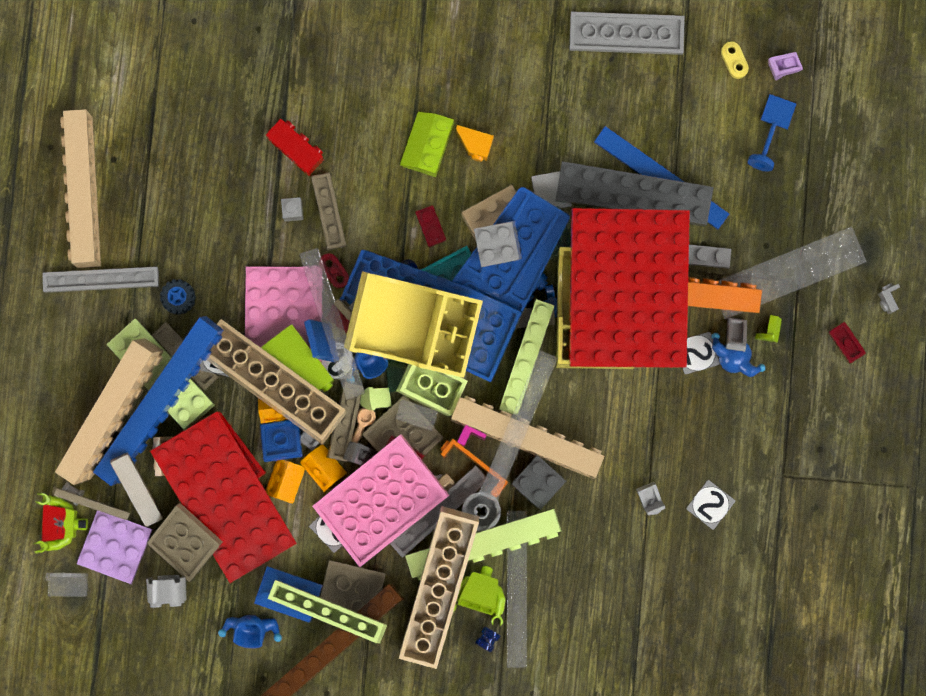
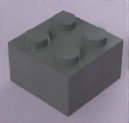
[511,455,566,511]

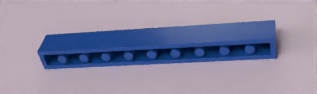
[93,316,224,486]

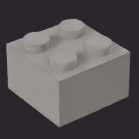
[474,221,522,267]

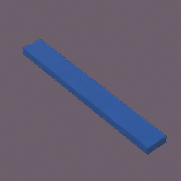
[594,126,729,230]

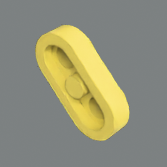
[721,42,749,79]

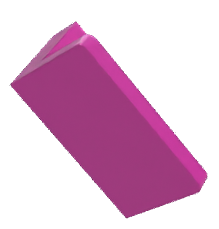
[458,425,487,447]

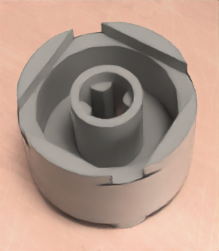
[462,492,501,531]
[146,575,187,608]

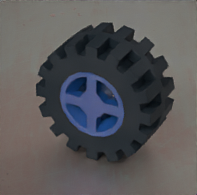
[160,279,196,315]

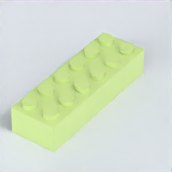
[107,319,215,430]

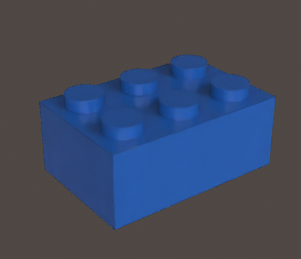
[254,566,323,623]

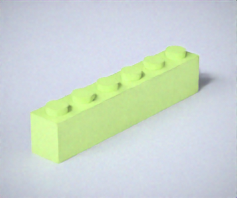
[499,299,555,415]
[268,580,387,643]

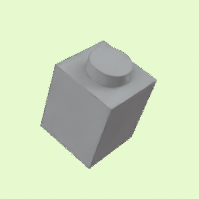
[281,198,304,222]

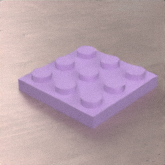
[77,511,152,584]

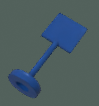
[748,94,796,172]

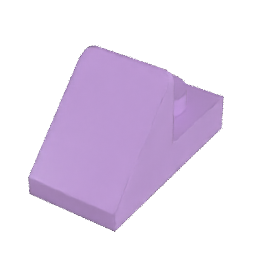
[768,52,803,80]

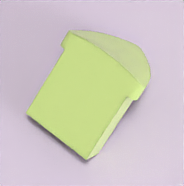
[360,387,392,410]

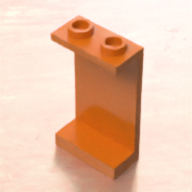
[441,439,508,498]

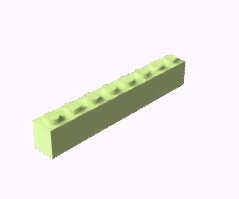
[406,509,561,580]

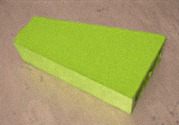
[261,324,334,392]

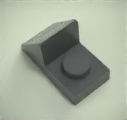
[344,441,377,466]

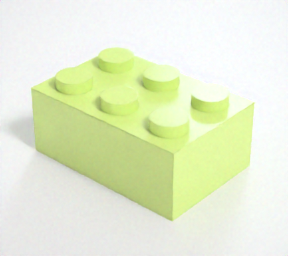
[396,364,468,416]

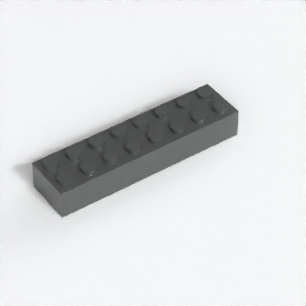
[555,161,713,227]

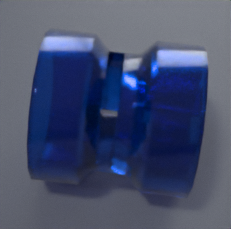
[475,626,501,653]

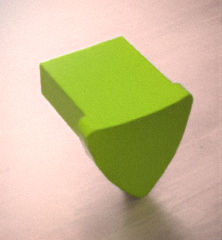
[755,315,782,343]

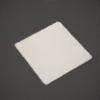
[532,171,571,208]

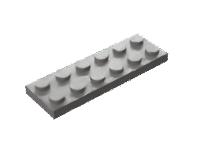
[570,12,684,55]

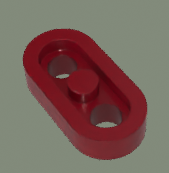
[319,253,349,289]

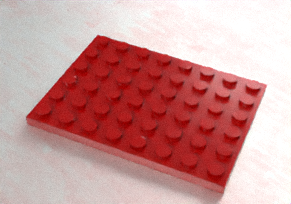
[569,208,690,368]

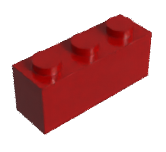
[266,119,324,176]

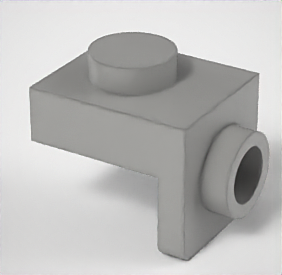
[878,283,900,314]
[636,482,665,515]

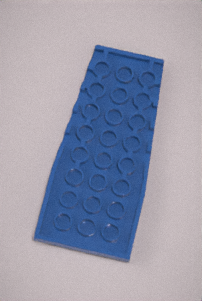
[341,250,522,382]

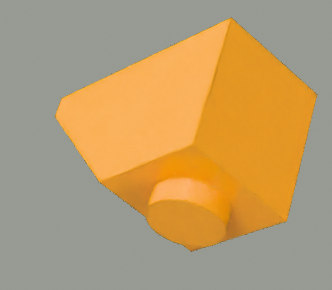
[456,125,494,162]

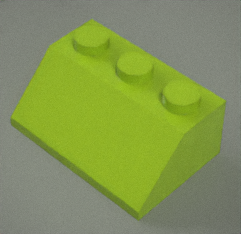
[400,112,454,177]

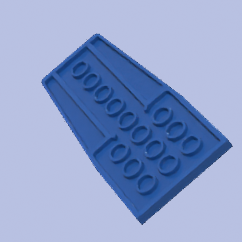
[453,187,570,315]

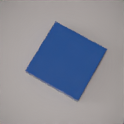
[304,319,339,362]
[260,420,303,462]

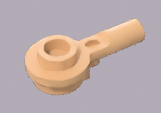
[351,408,376,443]

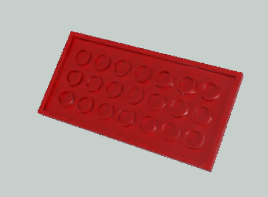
[150,411,297,583]

